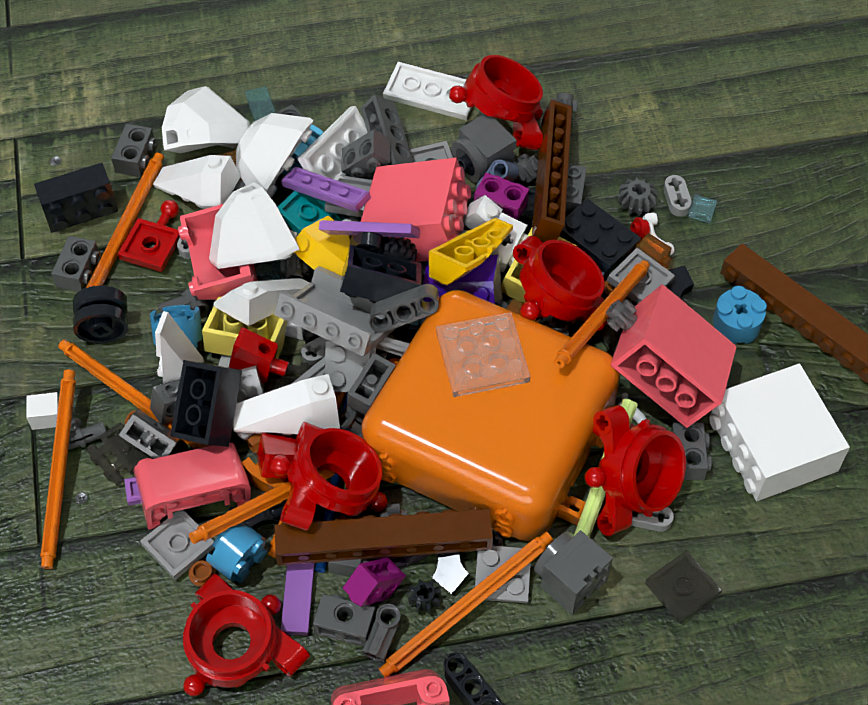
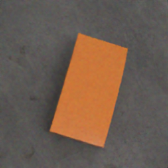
[242,457,287,492]

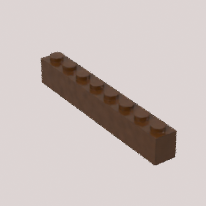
[532,100,572,243]
[720,244,868,383]
[274,507,493,566]

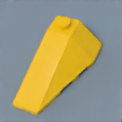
[294,216,350,276]
[429,218,513,285]

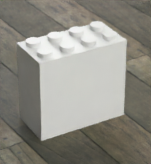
[709,363,850,501]

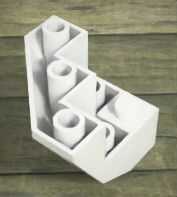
[162,86,250,153]
[236,113,313,198]
[209,182,299,269]

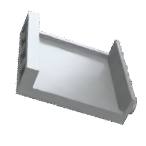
[274,266,396,356]

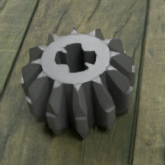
[618,176,658,216]

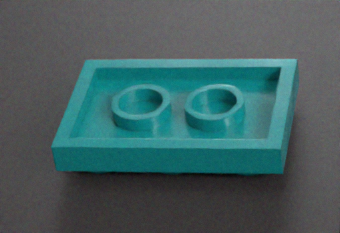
[277,191,351,236]

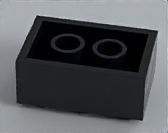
[34,163,118,233]
[559,198,641,281]
[340,245,421,310]
[170,360,242,447]

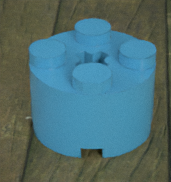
[713,286,766,345]
[150,305,203,348]
[206,522,267,584]

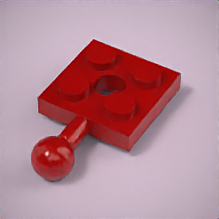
[118,200,180,272]

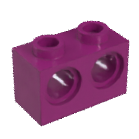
[474,173,529,220]
[343,557,406,607]

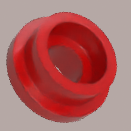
[630,217,650,241]

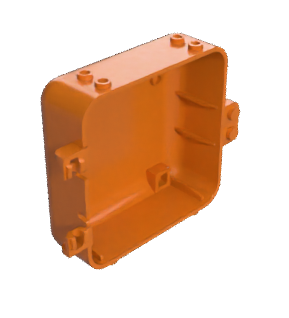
[362,290,620,541]

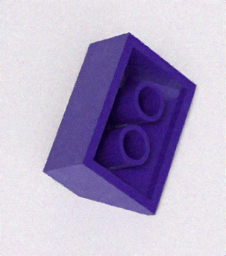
[422,254,502,305]

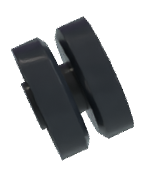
[73,285,128,344]

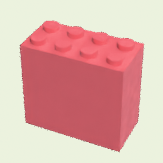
[361,158,471,262]
[611,284,737,428]

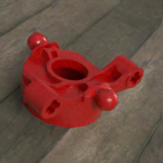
[449,55,543,150]
[513,236,609,331]
[585,405,686,536]
[270,421,388,531]
[183,574,310,696]

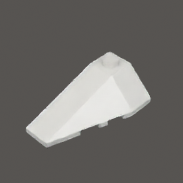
[153,155,241,209]
[214,278,309,326]
[155,311,204,385]
[232,374,340,436]

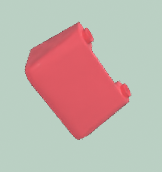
[178,204,258,300]
[134,443,251,530]
[331,669,450,705]

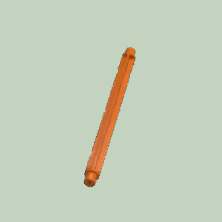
[86,153,164,288]
[554,260,650,368]
[58,339,211,450]
[40,369,76,569]
[189,469,336,544]
[378,532,554,677]

